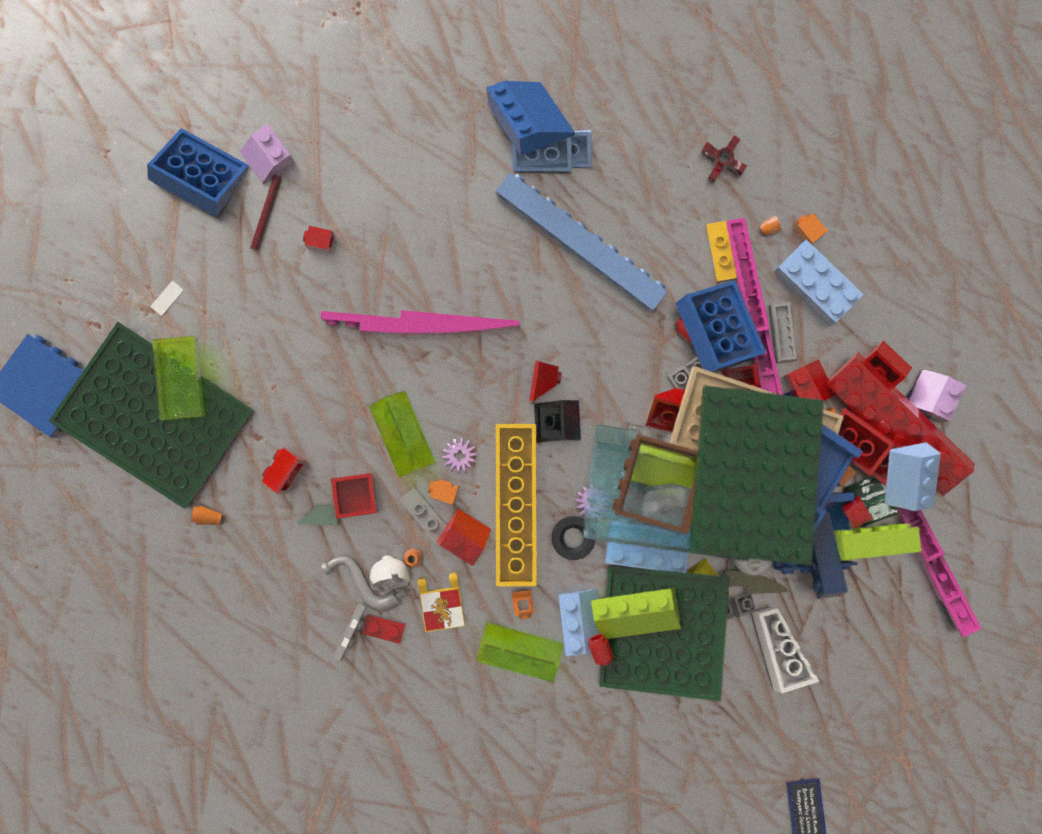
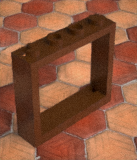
[612,434,697,536]

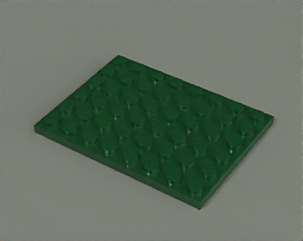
[49,321,253,509]
[689,385,824,565]

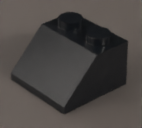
[534,400,581,443]

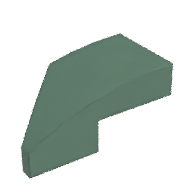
[298,505,338,525]

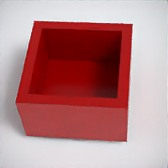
[331,473,377,519]

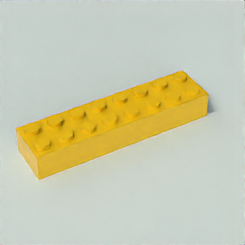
[496,424,537,586]

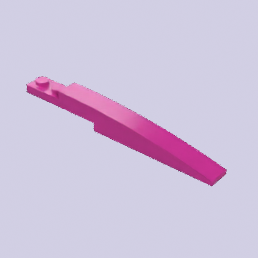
[726,218,783,395]
[320,310,520,335]
[880,481,982,637]

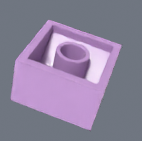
[240,124,294,183]
[908,370,966,423]

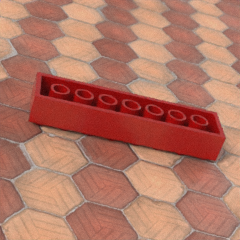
[826,352,975,496]

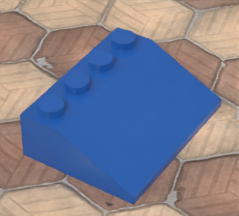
[486,81,575,156]
[147,128,248,217]
[675,280,766,373]

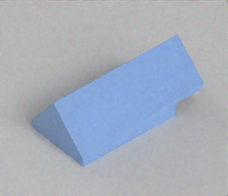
[512,130,592,171]

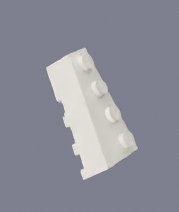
[752,607,819,693]

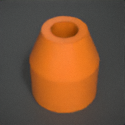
[760,216,782,235]

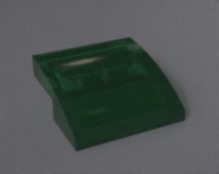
[844,477,899,528]

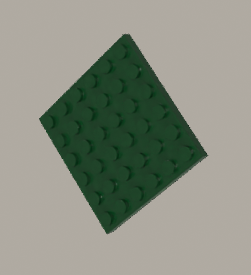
[599,565,730,702]

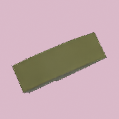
[722,569,787,594]

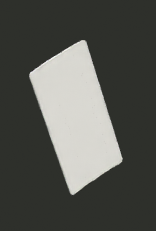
[151,281,183,316]

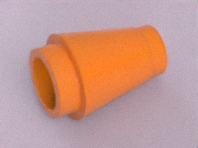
[191,505,222,525]
[404,548,423,568]

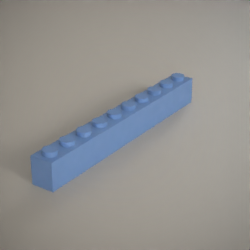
[496,173,667,313]

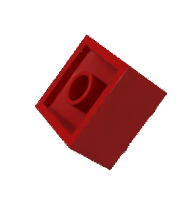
[864,340,912,387]
[783,359,836,401]
[261,447,306,494]
[436,508,491,566]

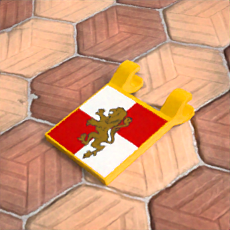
[417,572,465,632]

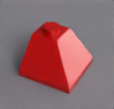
[529,361,562,404]
[645,388,685,434]

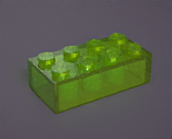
[152,335,205,421]

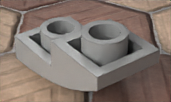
[668,356,703,389]
[727,593,756,620]

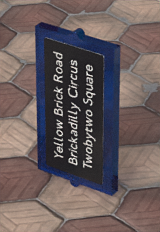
[786,778,827,834]

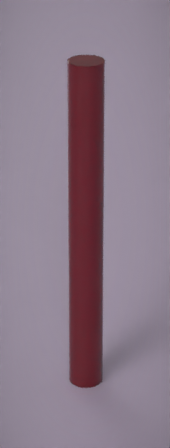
[250,174,281,251]

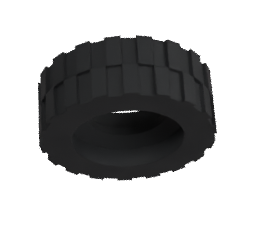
[551,516,596,560]

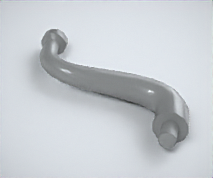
[321,556,407,612]

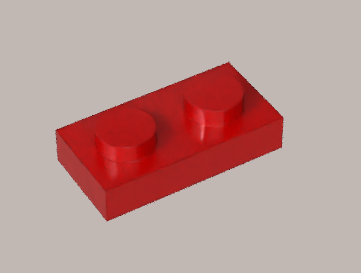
[362,614,406,644]

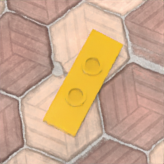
[706,221,737,283]

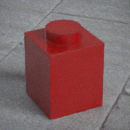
[303,225,335,253]
[841,496,873,529]

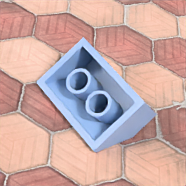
[885,443,940,511]
[558,589,599,656]

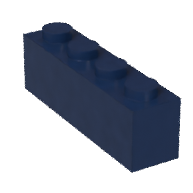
[808,512,848,599]

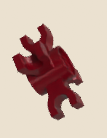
[701,136,747,182]

